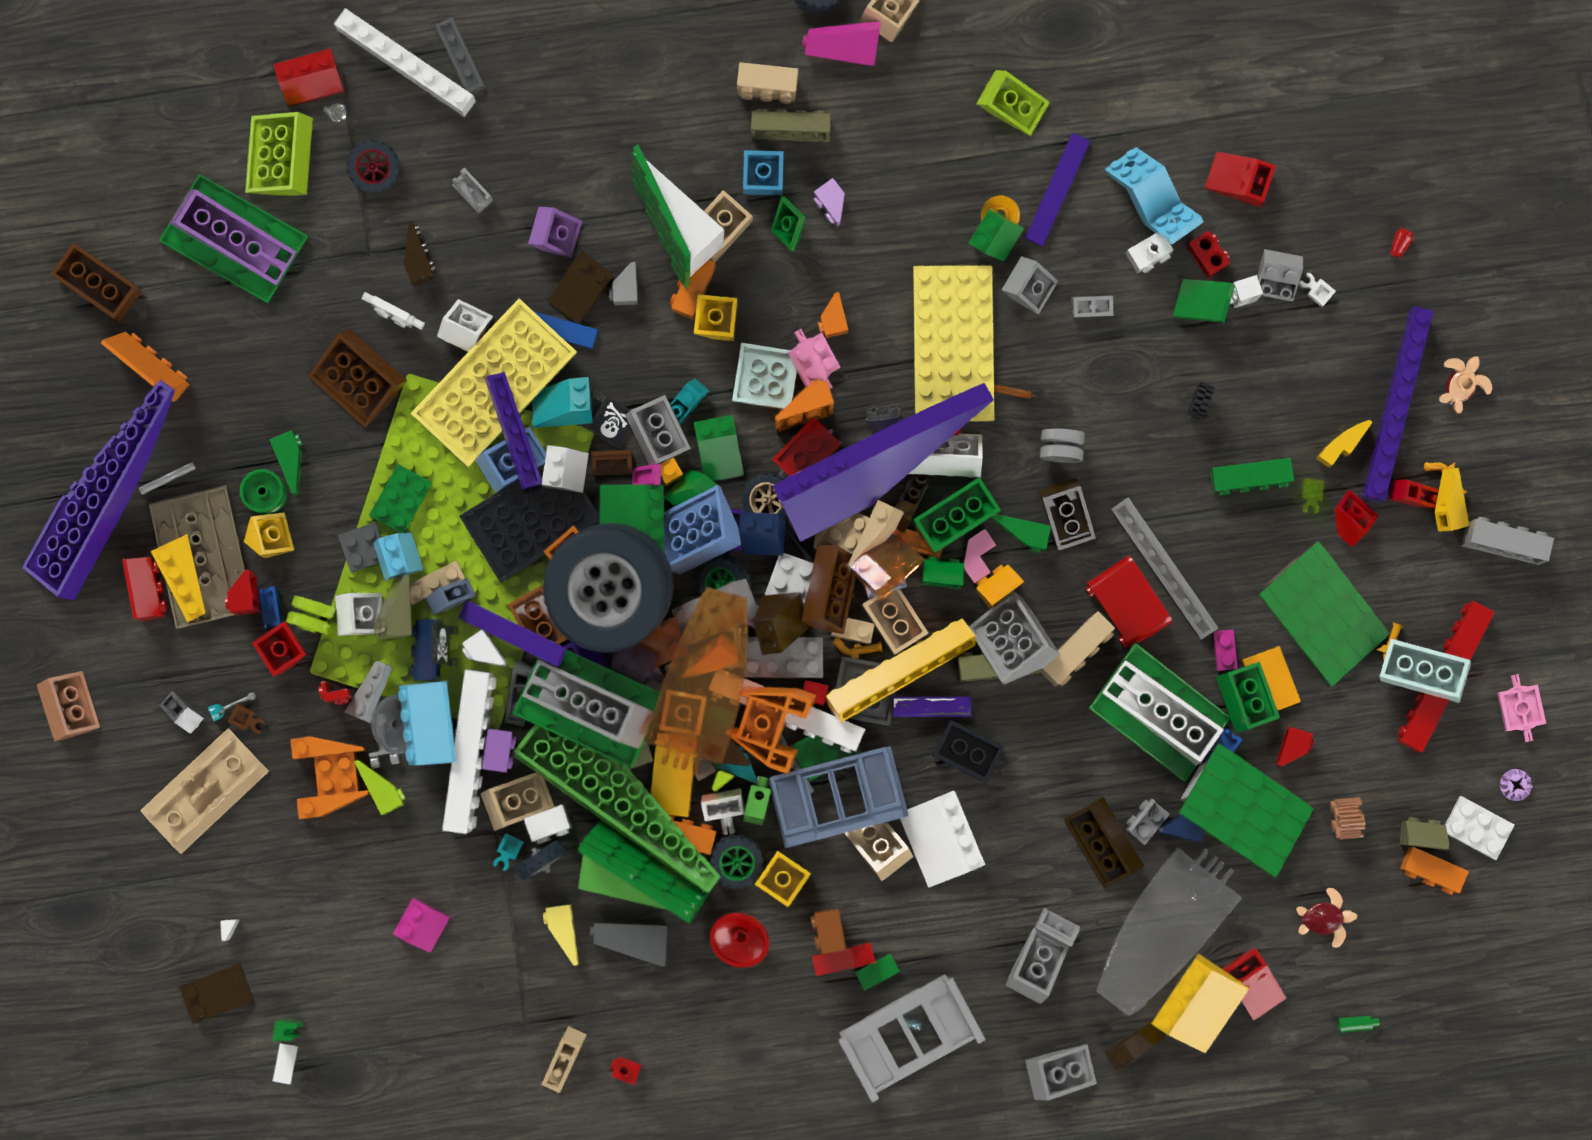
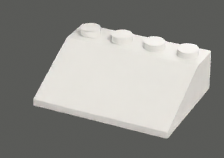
[900,791,985,888]

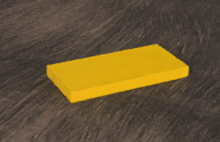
[651,732,697,817]

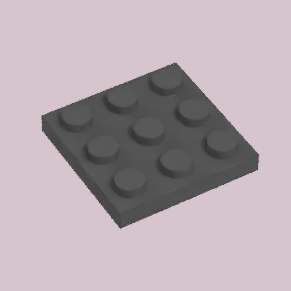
[831,656,896,726]

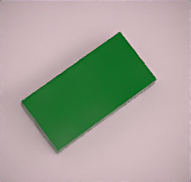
[855,954,900,990]

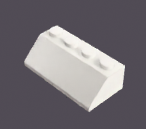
[908,433,983,477]

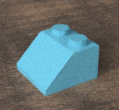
[373,533,423,581]

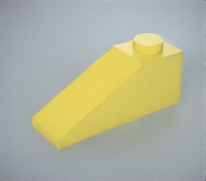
[543,904,579,966]

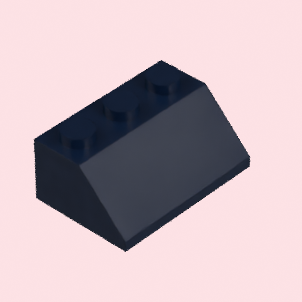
[411,619,442,682]

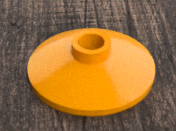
[981,195,1020,224]

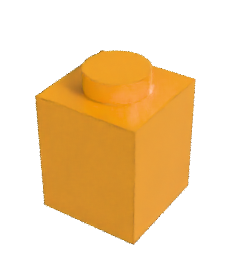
[659,457,683,486]

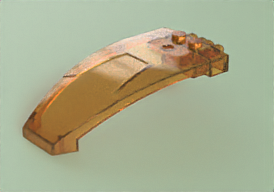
[644,587,748,774]

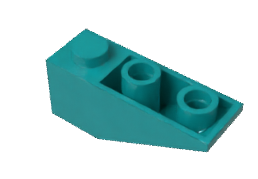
[670,379,709,425]

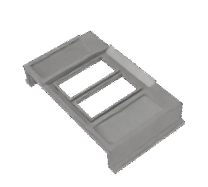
[838,975,985,1102]

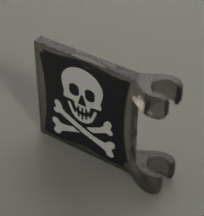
[577,389,632,450]
[431,623,458,667]

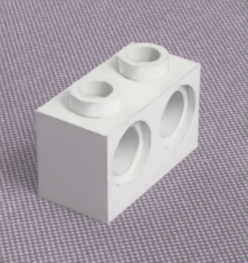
[1230,275,1263,308]

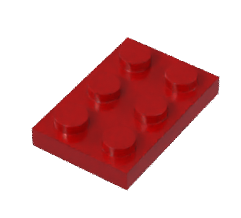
[772,417,842,477]

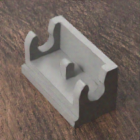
[452,168,493,214]
[1071,296,1113,317]
[1034,908,1080,947]

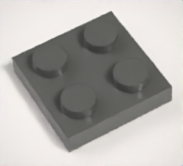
[338,522,382,573]

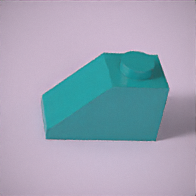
[719,745,757,784]

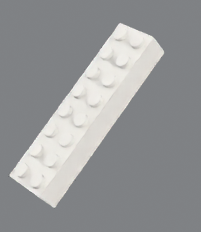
[443,670,497,834]

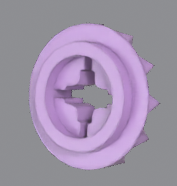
[1500,769,1533,801]

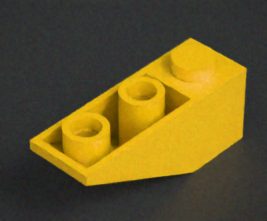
[1435,468,1469,532]

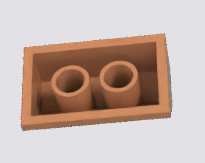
[37,671,100,741]

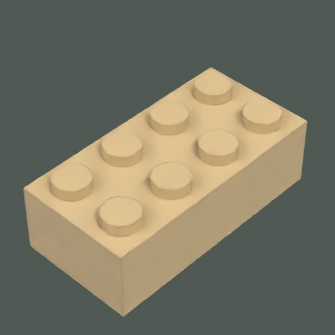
[1041,611,1115,686]

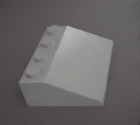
[969,591,1060,684]

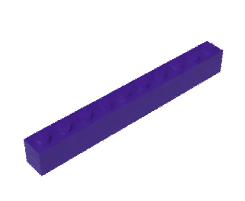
[1361,306,1433,503]

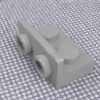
[1126,799,1170,845]

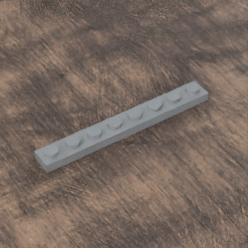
[1111,498,1218,640]

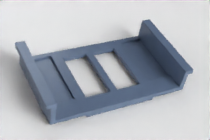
[768,746,909,848]

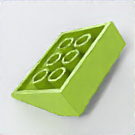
[245,112,313,196]

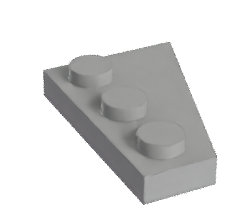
[344,661,392,723]

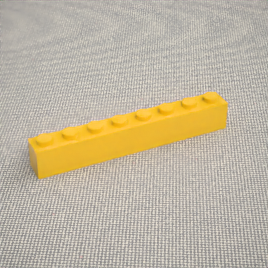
[826,618,976,723]

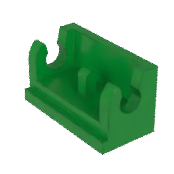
[272,1018,304,1042]

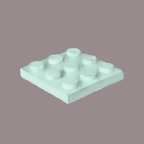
[732,343,797,410]

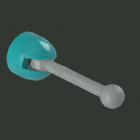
[208,692,256,722]

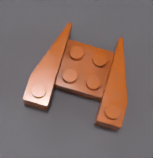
[726,687,816,774]
[291,737,370,819]

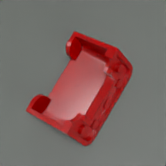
[1085,556,1173,650]

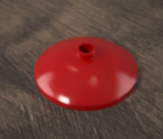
[710,913,769,968]

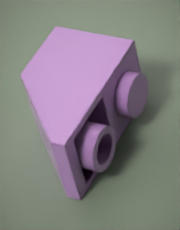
[813,178,845,227]

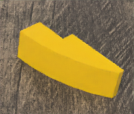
[1316,420,1372,468]

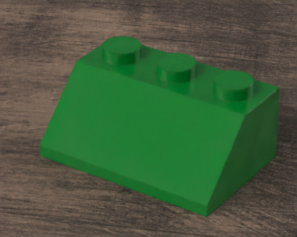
[1216,662,1280,733]

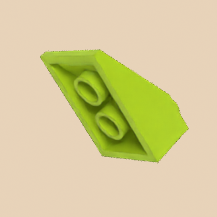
[976,70,1050,136]

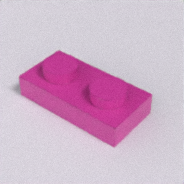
[1213,630,1238,671]

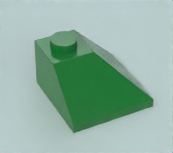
[664,469,717,507]

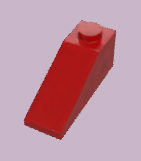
[1389,480,1439,510]
[812,942,875,976]

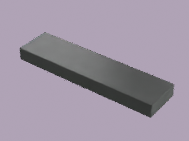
[435,17,485,94]

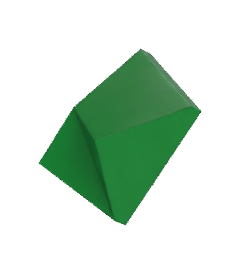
[771,197,805,251]

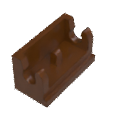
[591,450,633,476]

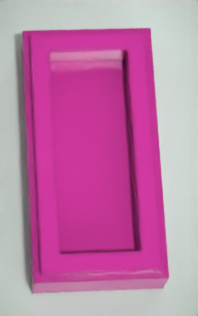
[632,464,661,485]

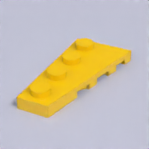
[151,534,205,623]

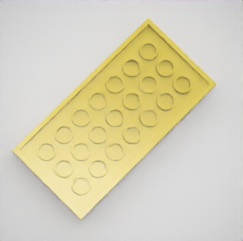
[913,266,994,421]
[411,299,577,467]

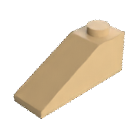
[542,1026,586,1093]

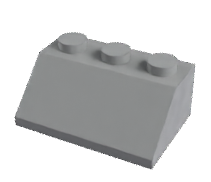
[625,395,691,465]

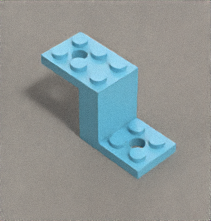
[1105,147,1204,244]

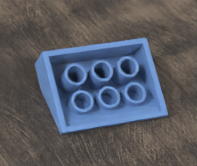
[664,485,741,574]

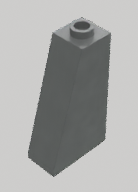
[590,923,667,966]

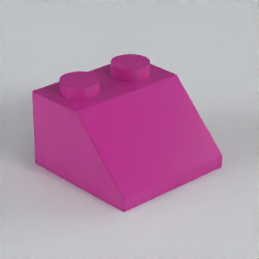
[393,898,450,953]

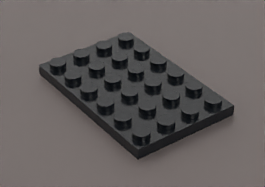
[459,463,600,584]

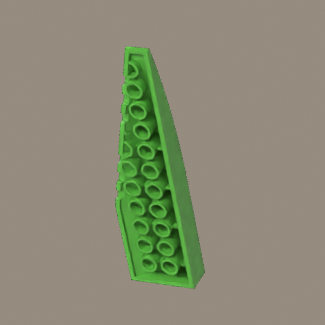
[514,724,720,893]

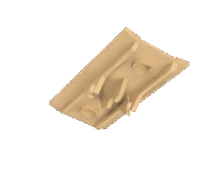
[140,728,269,854]

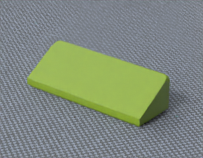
[712,771,734,792]

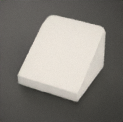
[221,919,239,941]

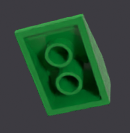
[694,415,744,482]

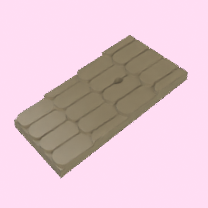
[149,485,246,629]

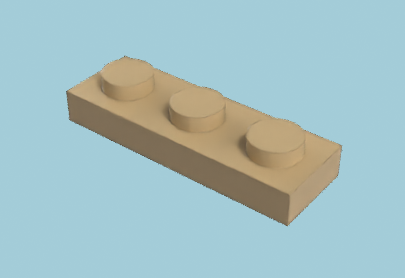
[409,561,466,606]

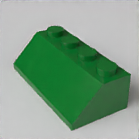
[910,477,1001,553]

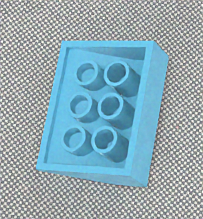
[398,681,456,765]

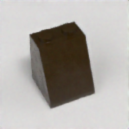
[753,592,810,655]

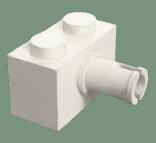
[1126,234,1173,274]
[701,789,745,835]

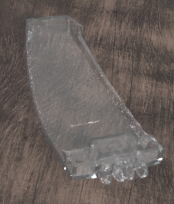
[1096,847,1242,1016]

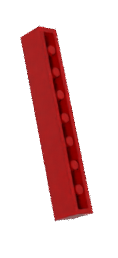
[1397,601,1495,753]

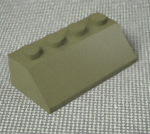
[751,109,830,142]
[957,651,1042,682]

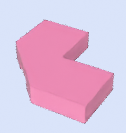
[964,529,996,583]

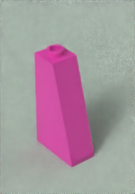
[802,21,881,66]

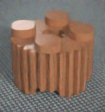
[1330,797,1365,839]

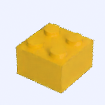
[755,851,811,907]

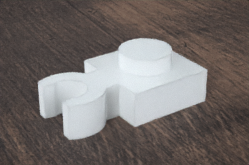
[1299,273,1335,307]

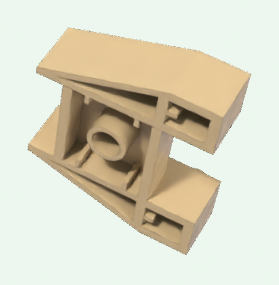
[813,500,903,569]

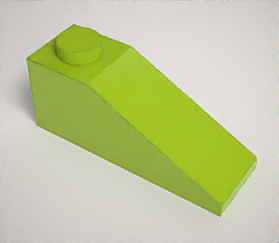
[354,760,406,815]

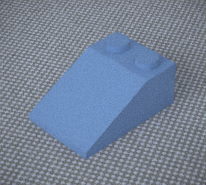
[475,427,546,493]

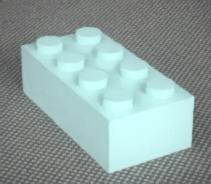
[1380,639,1471,703]

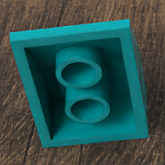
[532,377,593,428]

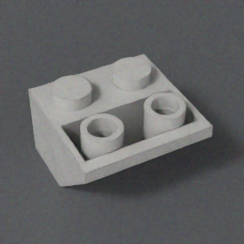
[1257,249,1303,302]

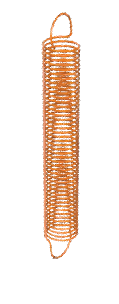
[994,385,1037,399]

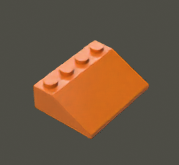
[101,332,190,402]
[775,379,834,433]

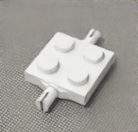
[362,292,425,330]

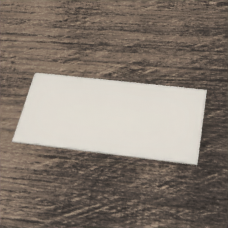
[273,1043,298,1084]

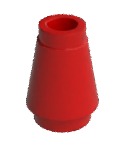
[1389,228,1414,258]

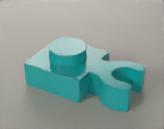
[493,833,524,871]

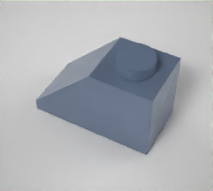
[426,578,476,615]

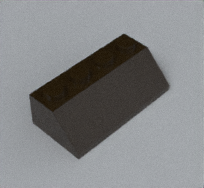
[1063,797,1144,889]

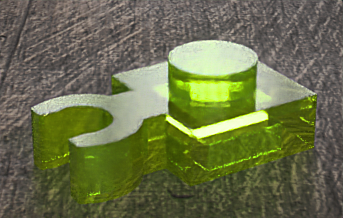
[1301,478,1324,514]

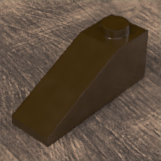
[1104,1019,1165,1071]

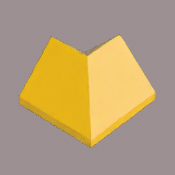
[244,512,294,558]

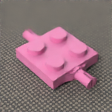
[787,329,840,389]
[1497,674,1546,742]

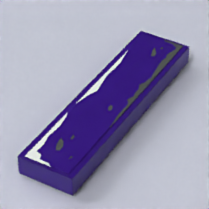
[892,697,971,717]

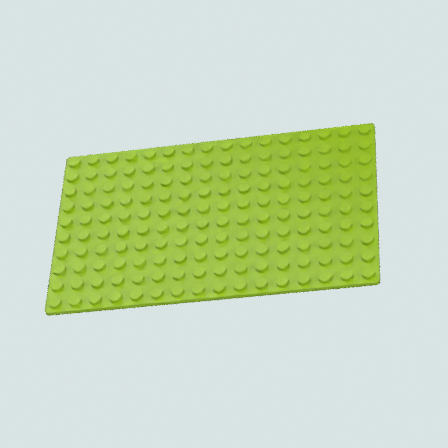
[310,374,594,730]

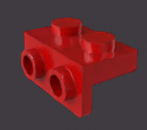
[319,681,354,705]

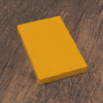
[1242,646,1301,711]

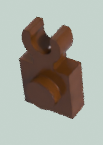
[227,703,266,734]

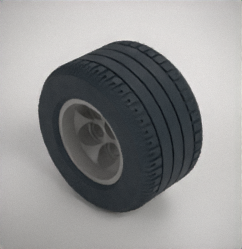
[543,523,674,652]

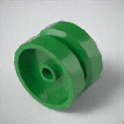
[240,469,288,515]

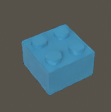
[743,150,783,195]

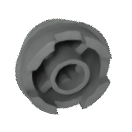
[865,404,904,434]

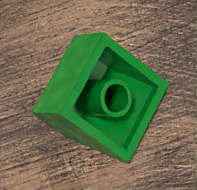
[969,208,1024,262]
[921,557,964,589]

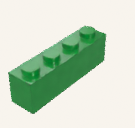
[1210,458,1294,496]

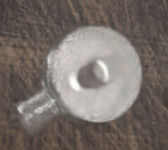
[323,104,346,122]

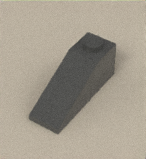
[505,660,535,727]

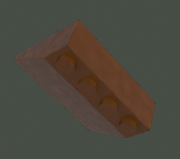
[308,328,407,428]

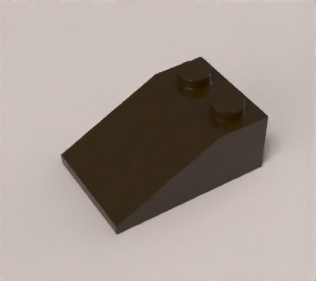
[548,251,615,324]
[1038,478,1096,551]
[179,964,254,1025]

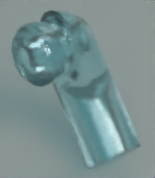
[896,1012,922,1031]

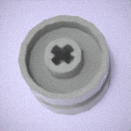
[1040,429,1085,463]

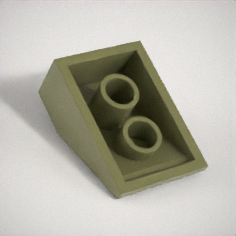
[374,575,412,639]

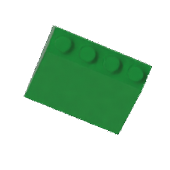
[600,484,664,565]

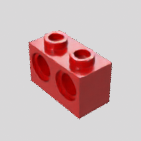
[1187,230,1230,279]

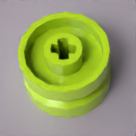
[286,595,336,635]

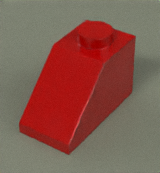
[1275,727,1314,766]

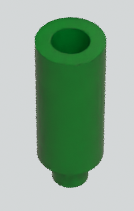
[1337,1015,1379,1033]

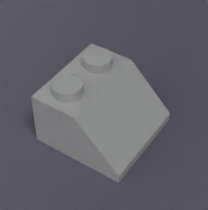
[1002,257,1058,314]

